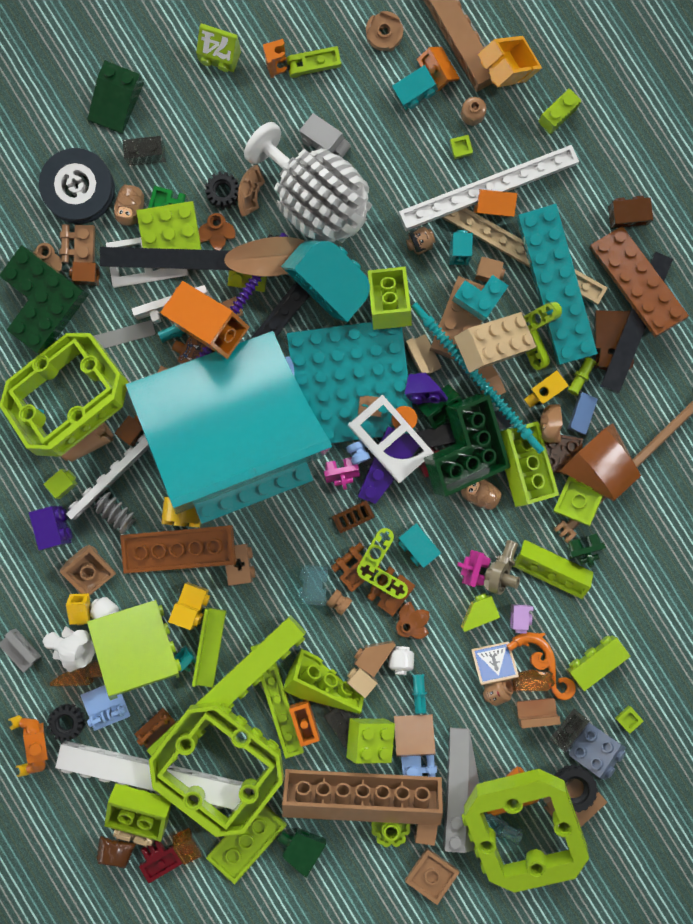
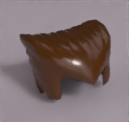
[97,836,137,869]

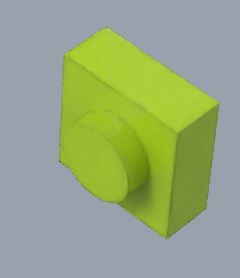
[449,135,473,160]
[615,705,644,734]

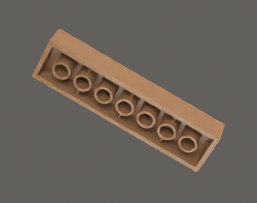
[282,769,443,825]

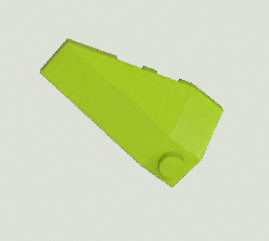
[283,648,364,714]

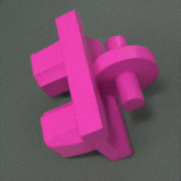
[324,457,360,490]
[457,550,491,587]

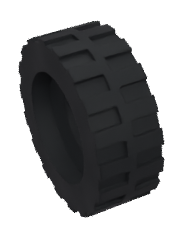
[554,765,598,813]

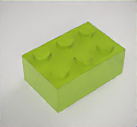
[368,266,412,330]
[104,783,172,842]

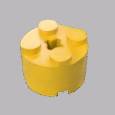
[161,497,201,528]

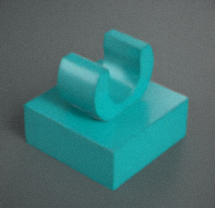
[174,645,196,672]

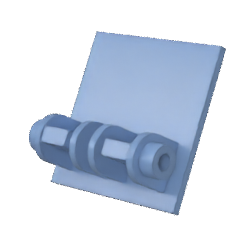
[80,685,130,731]

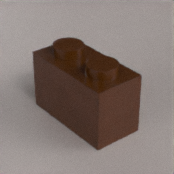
[608,196,653,229]

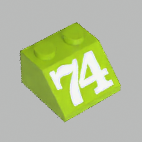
[196,23,241,72]

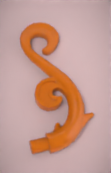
[506,632,576,700]

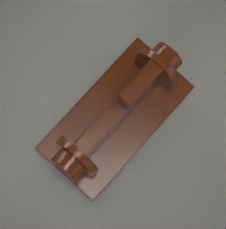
[134,708,176,748]

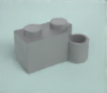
[299,113,351,158]

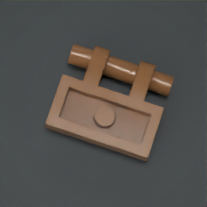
[59,224,95,264]

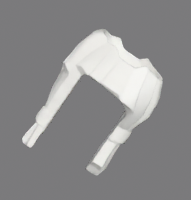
[43,626,96,672]

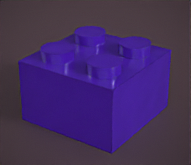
[29,506,73,550]

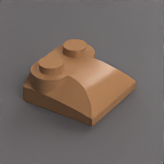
[60,545,116,596]

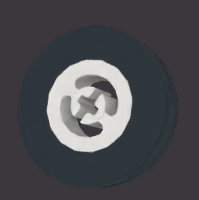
[39,148,115,224]

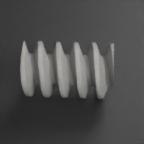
[94,492,137,534]

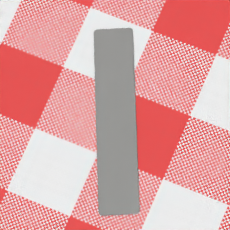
[94,320,155,348]

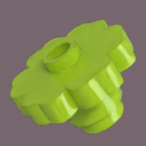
[371,822,411,847]

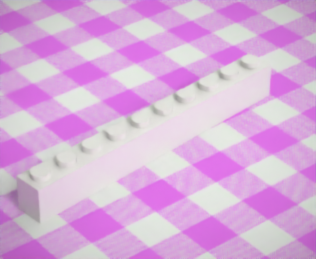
[55,741,252,812]

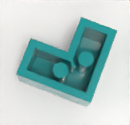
[452,275,509,322]

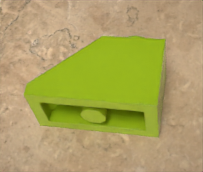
[461,593,500,632]

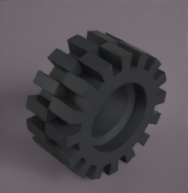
[205,172,239,210]
[47,703,86,742]

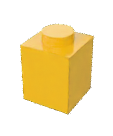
[66,593,91,625]

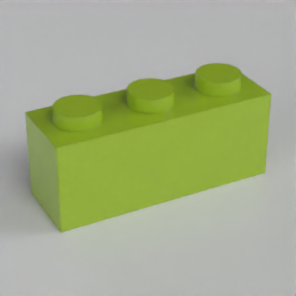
[566,635,631,691]

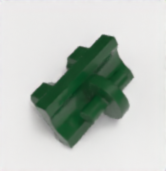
[568,534,606,568]

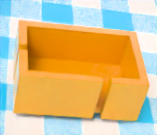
[478,36,542,87]

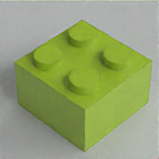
[346,718,395,764]

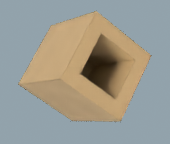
[347,667,378,698]

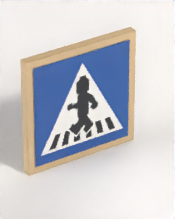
[471,641,519,686]

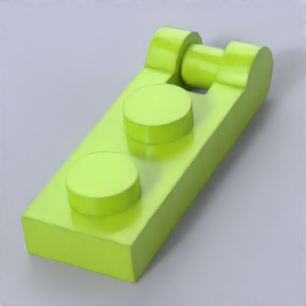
[286,46,341,78]

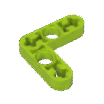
[523,302,562,370]
[357,528,408,599]

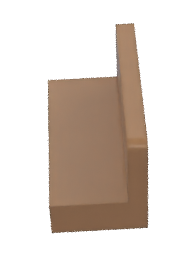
[516,698,561,728]

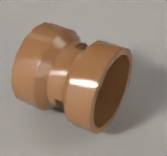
[326,589,352,616]

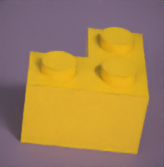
[168,582,210,630]

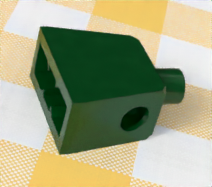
[277,828,326,878]

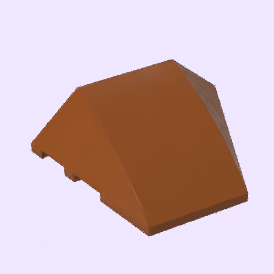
[559,423,641,501]

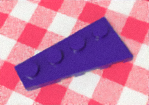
[357,426,420,504]

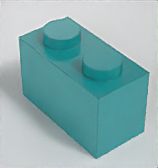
[392,65,438,110]
[449,230,473,265]
[398,523,441,568]

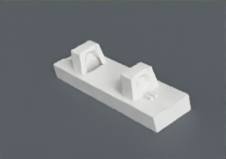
[132,285,210,324]

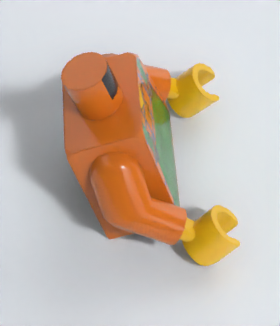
[8,715,49,777]

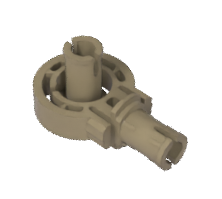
[484,540,520,595]

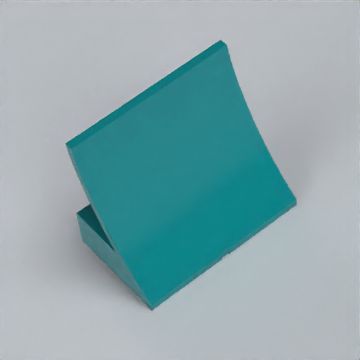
[125,331,332,524]

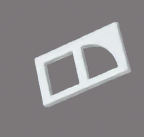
[106,237,189,288]
[347,395,434,483]

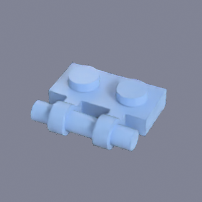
[401,749,437,777]

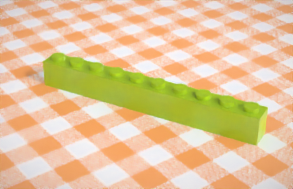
[146,615,306,764]

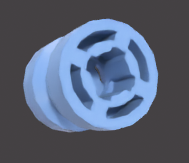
[346,441,371,465]

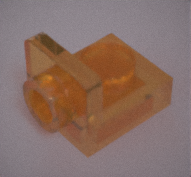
[172,828,202,865]

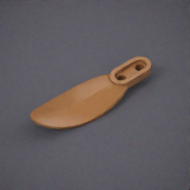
[224,237,338,276]

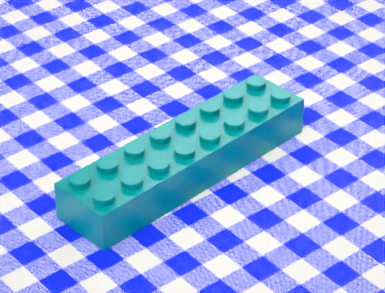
[516,204,598,365]

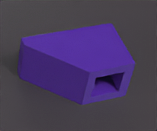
[405,373,448,405]

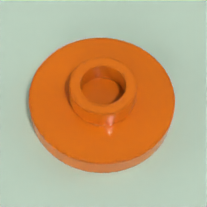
[391,406,417,429]

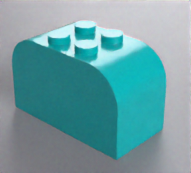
[281,240,370,322]

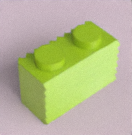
[538,88,581,134]

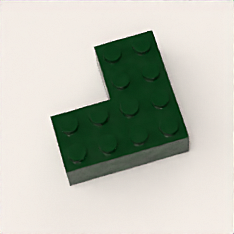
[0,245,89,354]
[424,394,511,497]

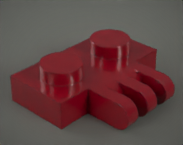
[139,840,183,884]

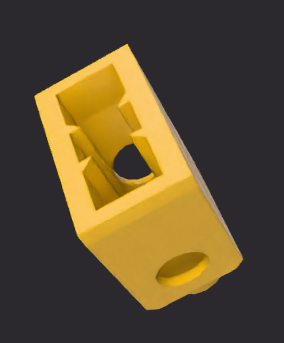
[524,371,569,408]

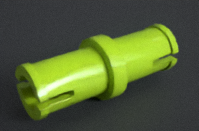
[567,357,596,396]

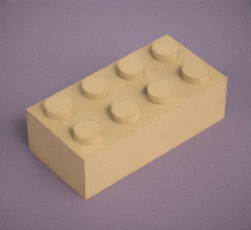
[454,312,536,373]

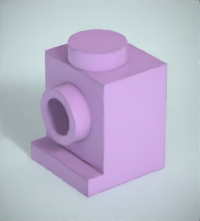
[510,604,533,633]

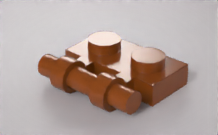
[331,542,381,592]
[367,566,416,616]

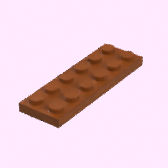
[590,226,689,338]
[120,525,236,574]

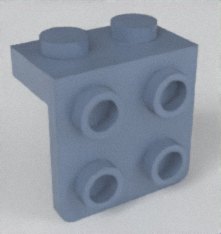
[569,724,626,780]

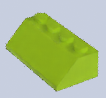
[500,421,559,507]

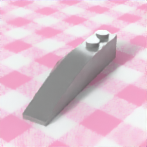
[443,727,479,853]

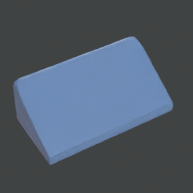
[567,392,598,435]

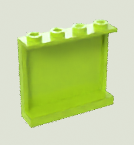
[87,600,182,700]

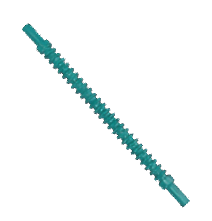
[411,302,545,454]

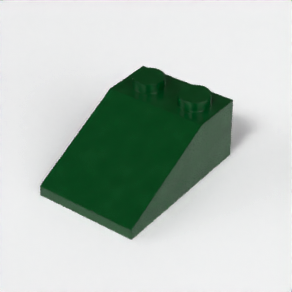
[87,60,144,134]

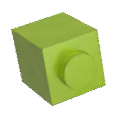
[43,469,78,499]

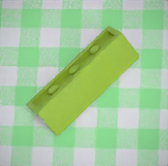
[513,540,593,599]
[192,607,227,688]

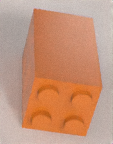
[160,281,249,359]

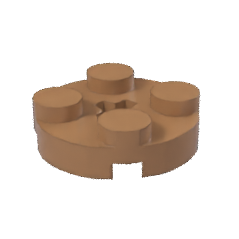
[366,11,403,52]

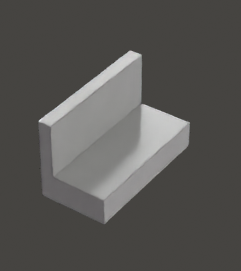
[0,628,42,673]

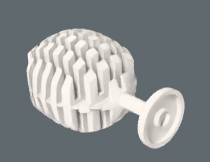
[244,122,372,243]

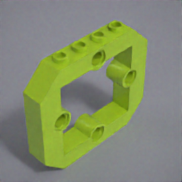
[0,333,129,457]
[149,702,284,837]
[462,769,589,893]

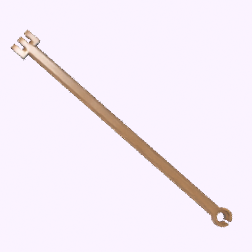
[553,401,693,543]

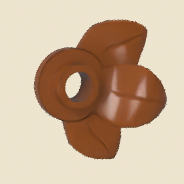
[199,213,235,250]
[396,602,429,639]

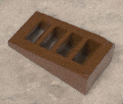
[332,500,375,534]

